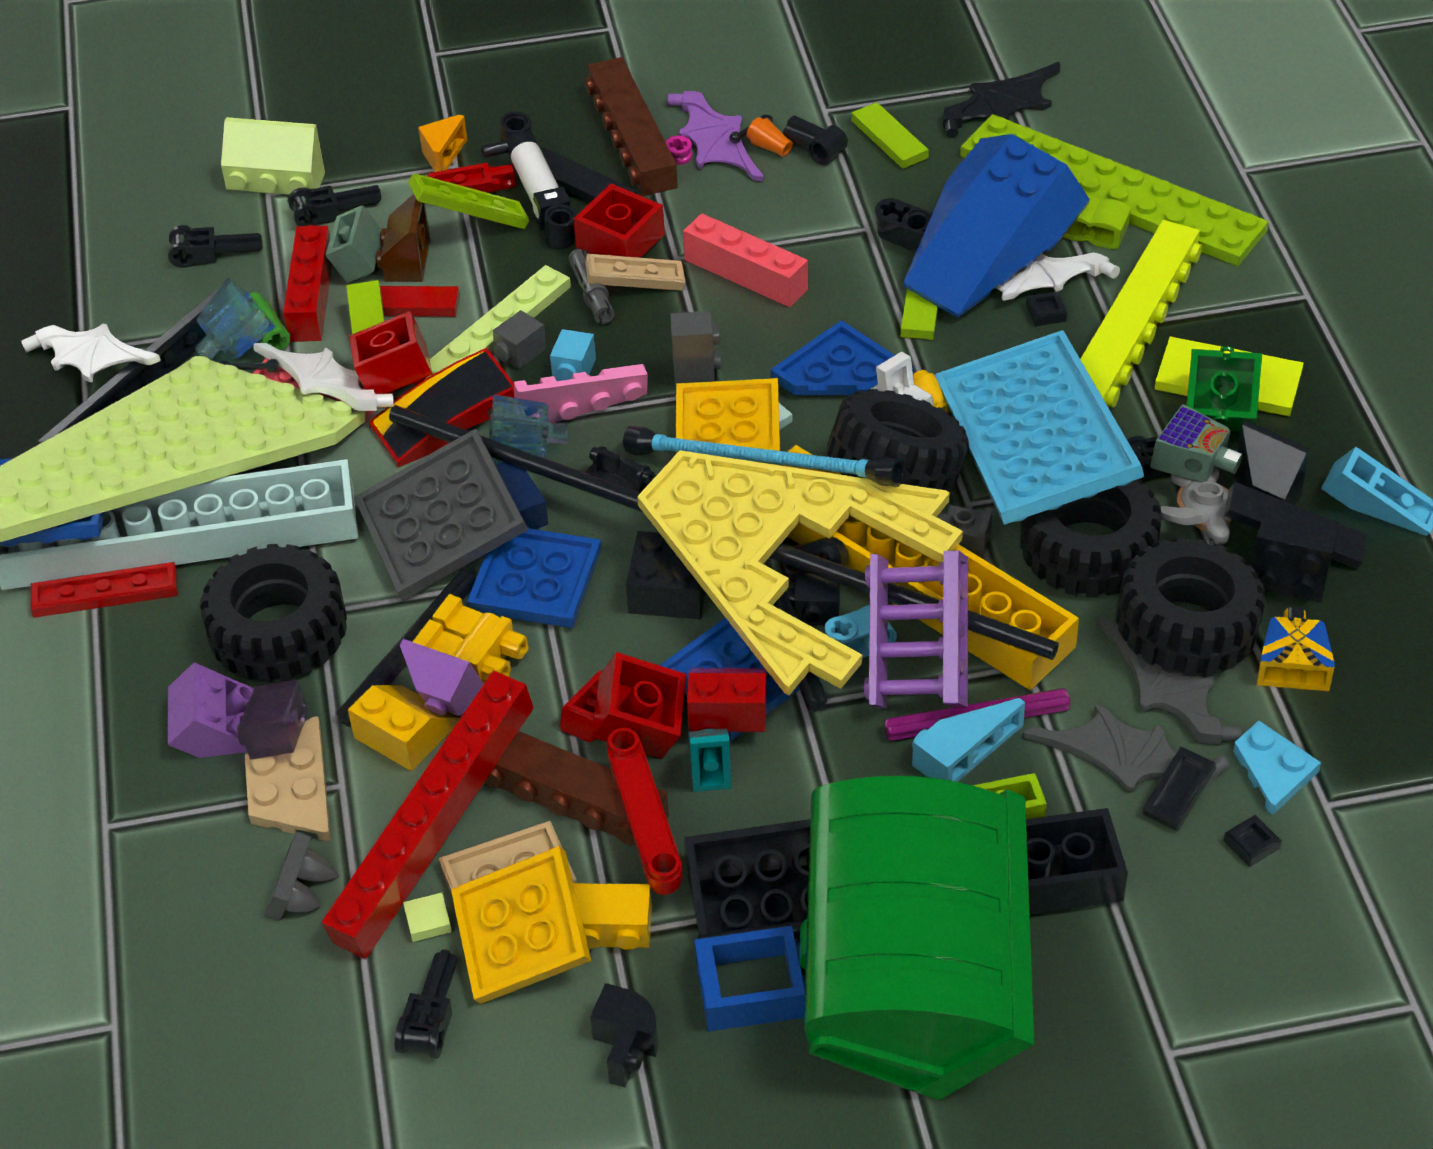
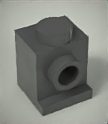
[939,505,993,558]

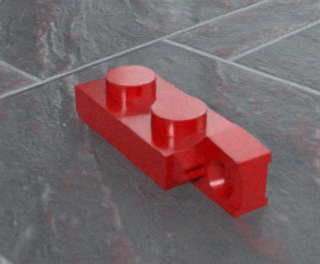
[427,162,516,193]

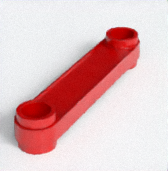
[606,728,683,895]

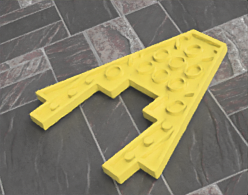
[638,450,963,695]

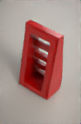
[560,671,602,742]

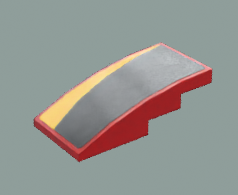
[369,348,515,468]

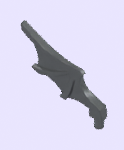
[1098,618,1241,745]
[1023,705,1230,791]

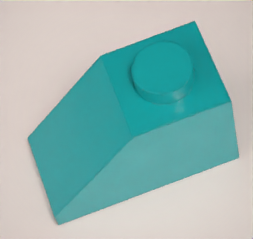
[688,729,732,792]

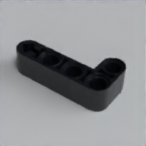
[875,198,933,252]

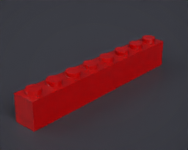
[321,670,534,960]

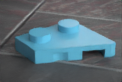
[1233,721,1321,815]

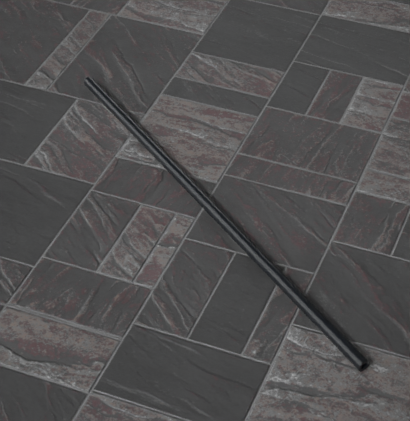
[389,405,1059,660]

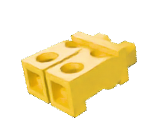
[412,594,529,683]

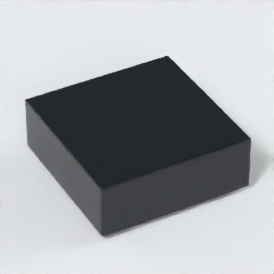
[1026,292,1067,327]
[1223,815,1282,867]

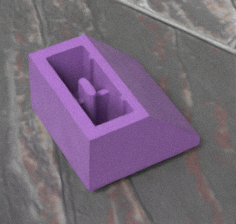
[168,663,258,758]

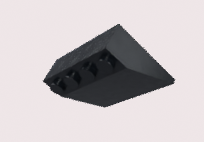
[684,819,810,942]

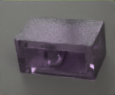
[237,680,309,760]

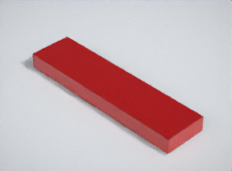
[31,562,178,618]

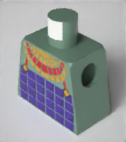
[1150,404,1243,482]

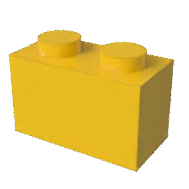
[573,883,652,950]

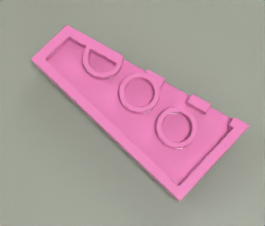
[514,364,648,430]

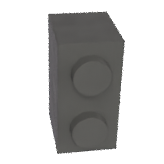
[670,311,721,386]

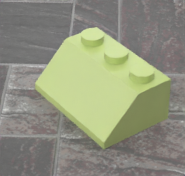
[221,117,325,195]

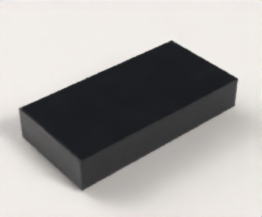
[1143,746,1216,831]

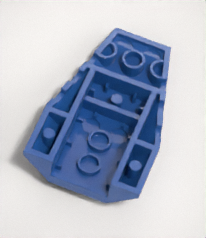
[903,134,1090,318]

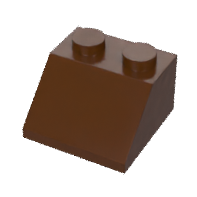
[377,194,431,282]

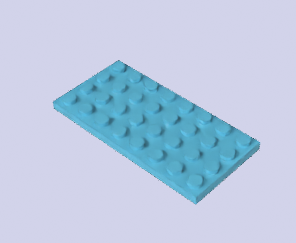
[935,330,1144,525]

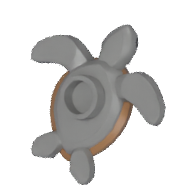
[1160,468,1232,545]

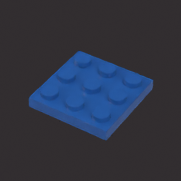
[467,528,602,628]
[660,618,800,741]

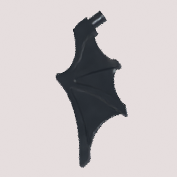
[942,62,1060,138]

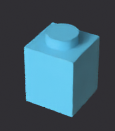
[550,329,596,381]

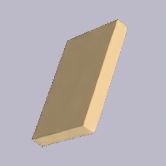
[439,821,577,894]

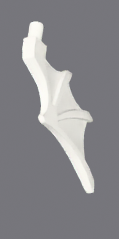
[995,252,1120,301]
[21,324,160,383]
[254,343,393,411]

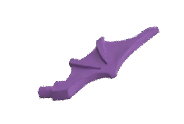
[668,91,764,182]

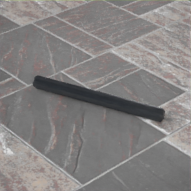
[336,569,476,727]

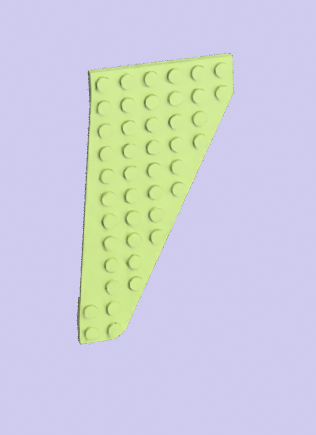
[0,356,365,542]

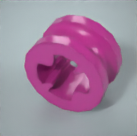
[666,136,692,165]

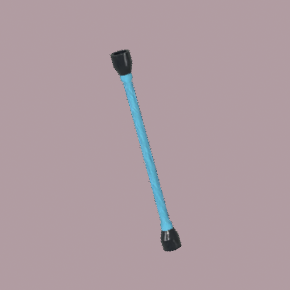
[623,426,905,487]

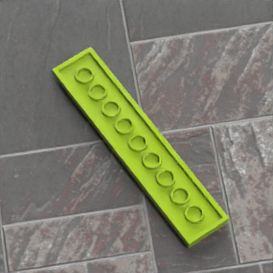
[960,114,1269,267]

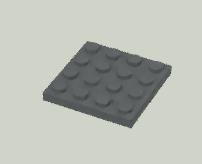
[354,429,529,600]

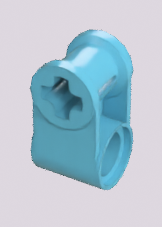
[824,605,897,658]

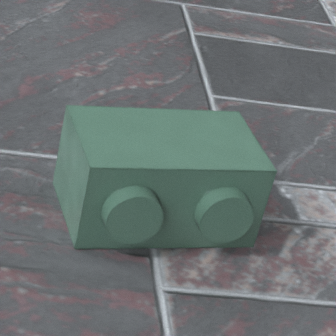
[326,205,382,283]

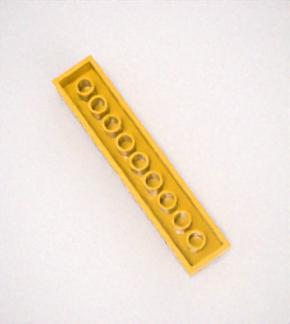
[773,445,1079,691]

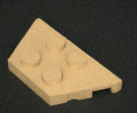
[245,716,331,841]

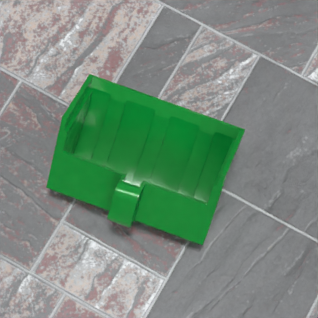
[799,776,1034,1101]

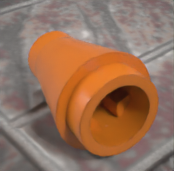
[746,117,793,157]

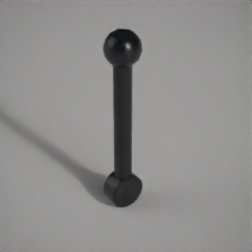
[729,114,773,143]
[219,359,279,373]

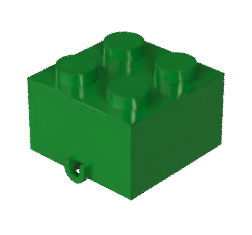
[1186,346,1262,432]

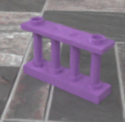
[864,550,968,709]

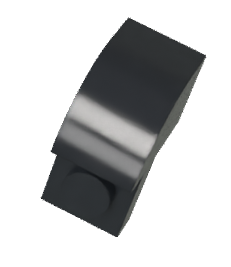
[590,983,658,1087]

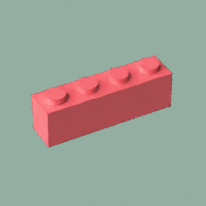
[683,213,808,307]

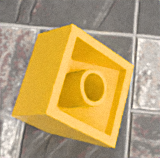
[348,685,460,772]

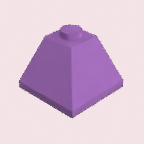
[400,639,484,716]

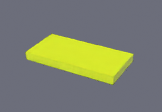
[1155,337,1304,417]

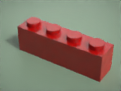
[283,225,332,342]

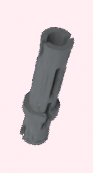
[568,249,615,324]

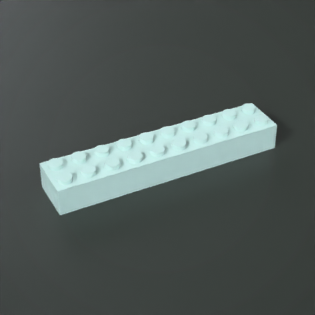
[0,459,359,590]

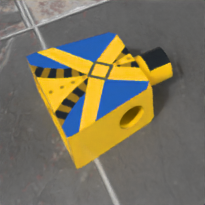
[1257,607,1335,691]

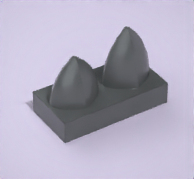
[265,832,339,921]

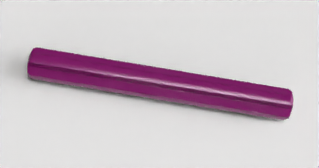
[884,688,1070,741]

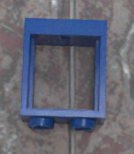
[694,926,806,1032]

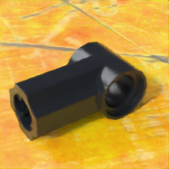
[783,115,848,165]

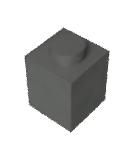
[492,310,547,370]

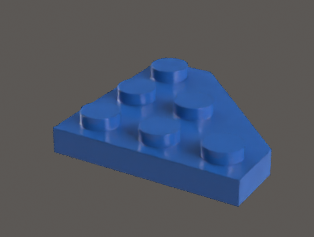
[771,320,914,395]

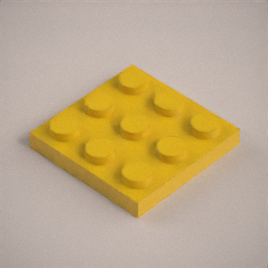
[676,378,780,454]
[451,846,591,1004]

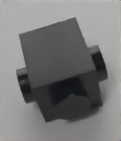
[788,573,840,626]

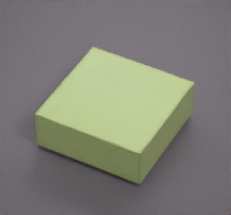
[403,893,452,942]

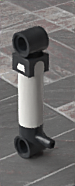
[481,111,576,249]

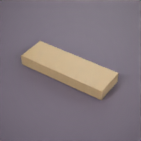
[585,254,686,291]

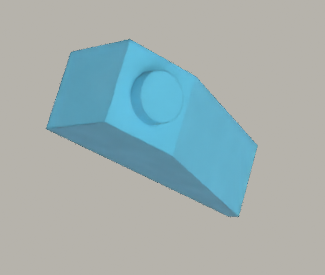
[1321,447,1433,536]
[912,698,1025,782]

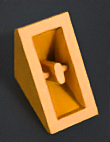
[418,115,467,172]

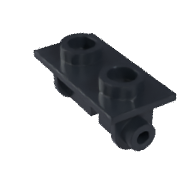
[585,446,657,493]

